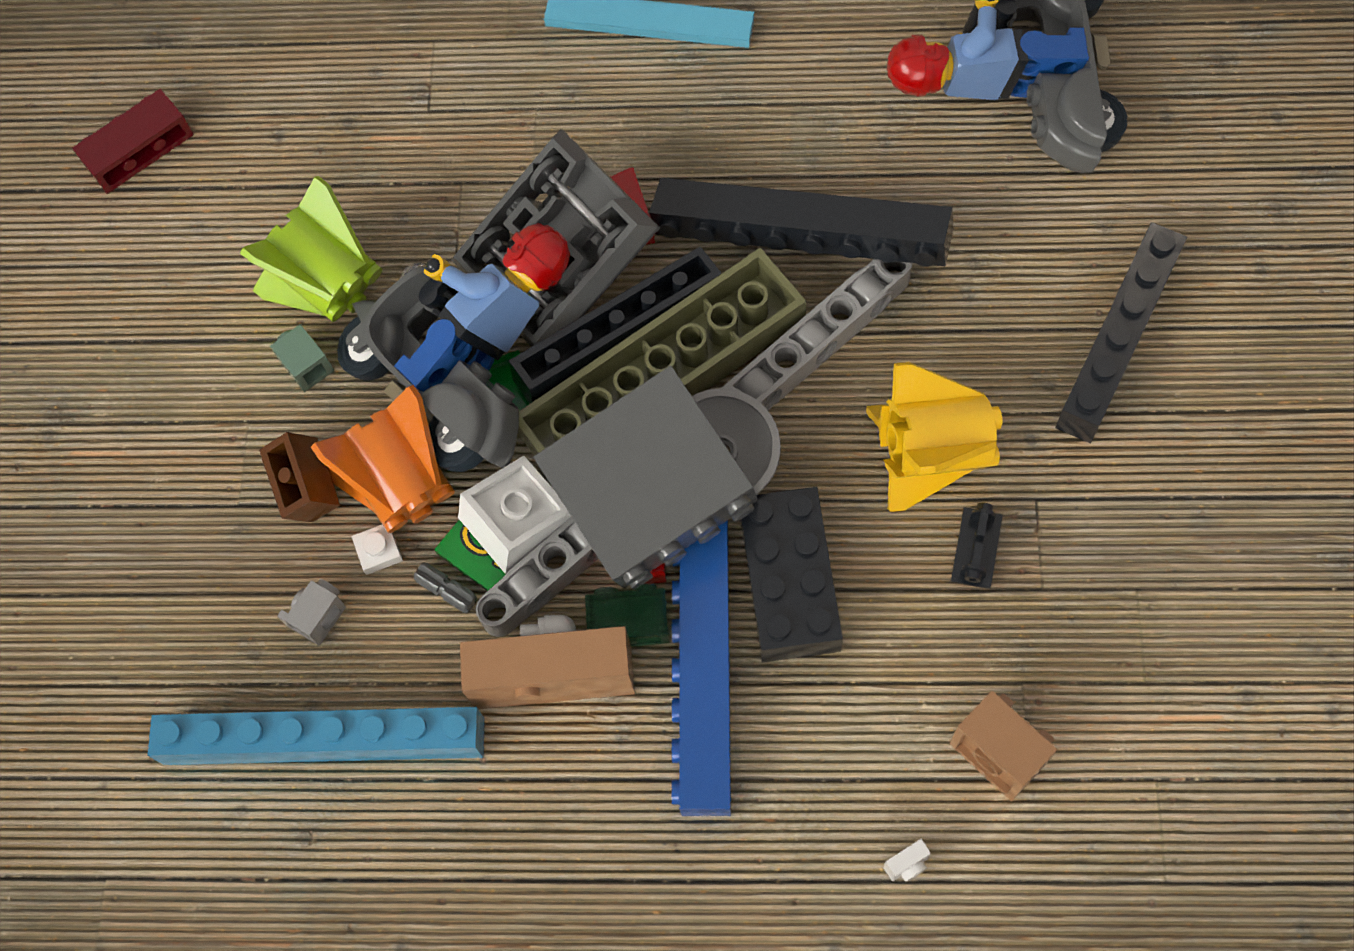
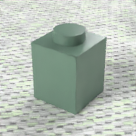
[270,324,334,393]

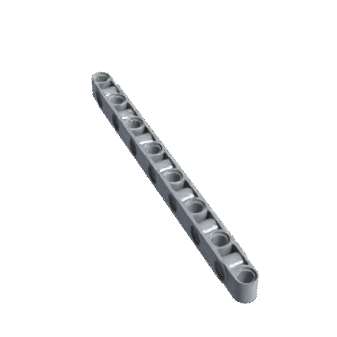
[476,259,912,637]

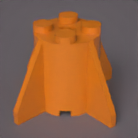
[311,385,455,533]

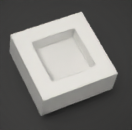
[351,525,403,575]
[883,839,931,882]

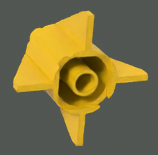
[866,362,1002,512]

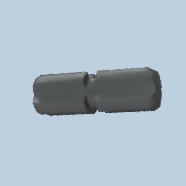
[413,562,477,613]

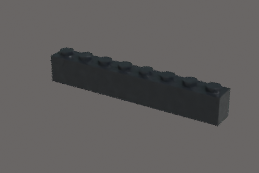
[649,178,954,267]

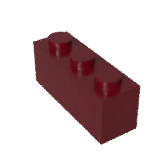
[72,88,194,194]

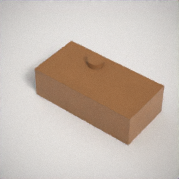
[460,626,635,709]

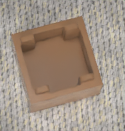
[949,691,1058,802]

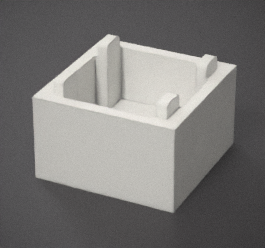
[458,456,571,574]

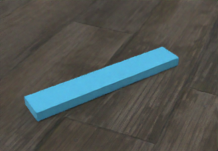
[544,0,754,48]

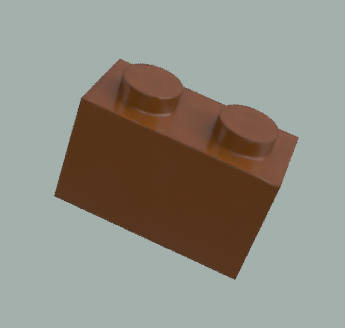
[259,432,340,523]

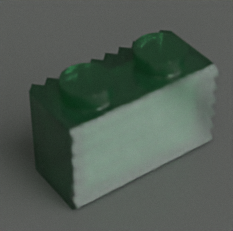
[585,583,670,647]

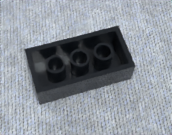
[740,486,843,663]

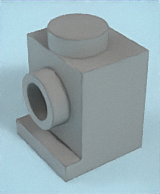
[277,579,346,646]

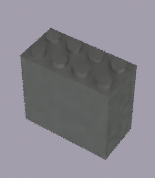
[533,365,758,589]

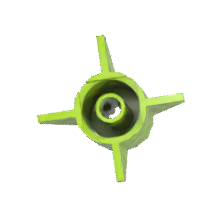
[240,176,383,322]

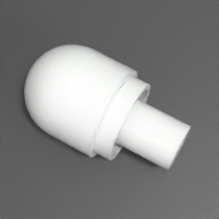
[520,615,576,636]

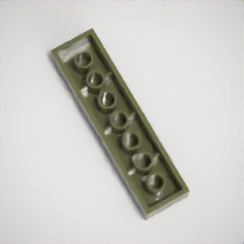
[518,248,807,456]

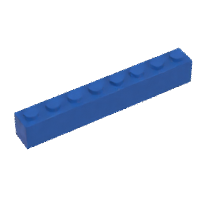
[672,520,731,816]

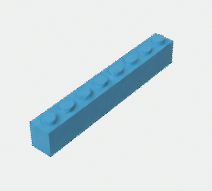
[147,707,485,765]

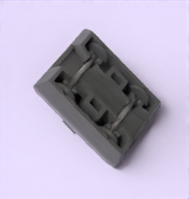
[451,129,660,347]

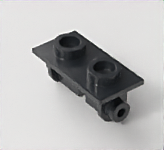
[951,502,1003,589]

